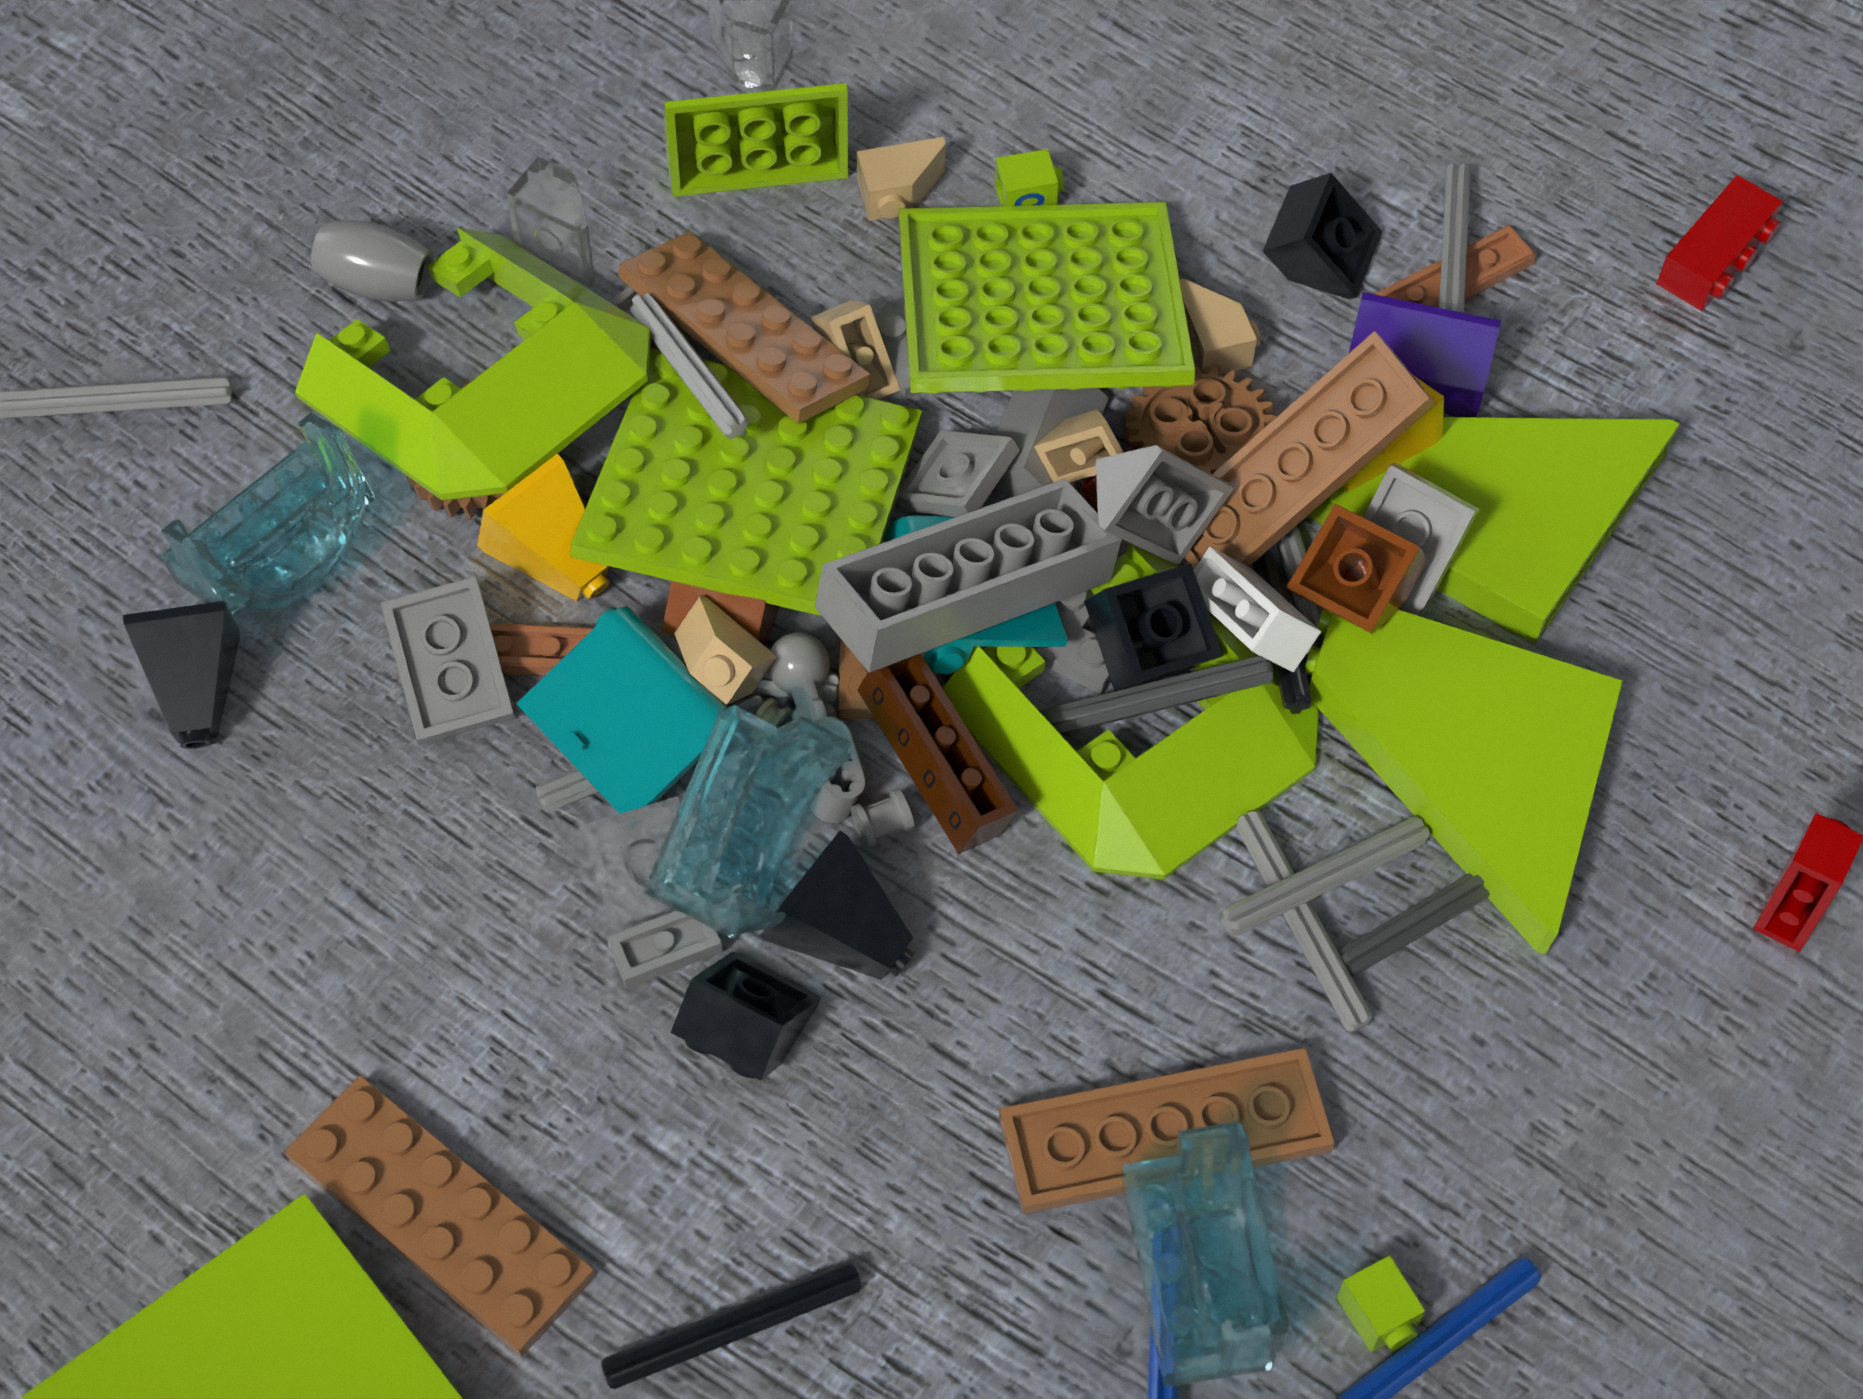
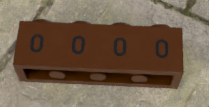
[857,654,1018,854]

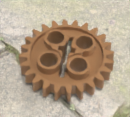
[1125,365,1277,474]

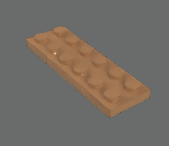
[619,231,870,424]
[1184,331,1436,569]
[999,1048,1335,1214]
[284,1075,596,1358]

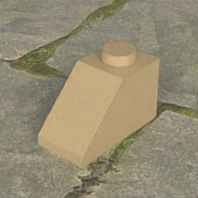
[857,137,946,221]
[1179,278,1260,375]
[811,300,900,400]
[1034,409,1124,483]
[674,595,777,705]

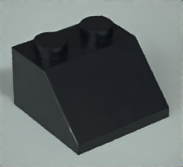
[1263,173,1383,300]
[1084,563,1223,691]
[670,951,821,1081]

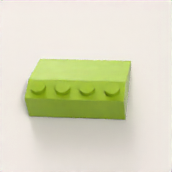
[664,83,848,197]

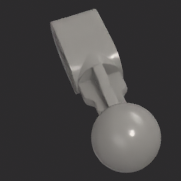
[768,632,865,823]

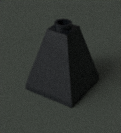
[123,601,240,749]
[760,830,915,980]

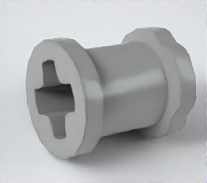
[851,788,915,848]

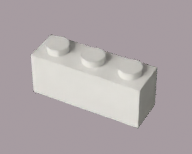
[1194,547,1321,672]

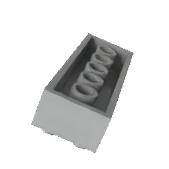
[815,479,1122,673]

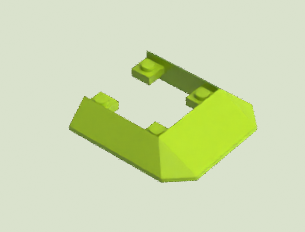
[295,227,651,500]
[942,542,1319,880]

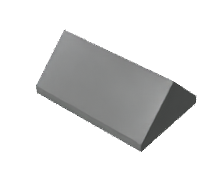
[993,388,1109,497]
[1096,445,1234,565]

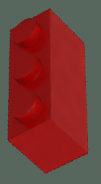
[1656,175,1783,311]
[1753,813,1863,952]

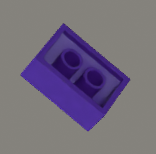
[1348,292,1501,417]

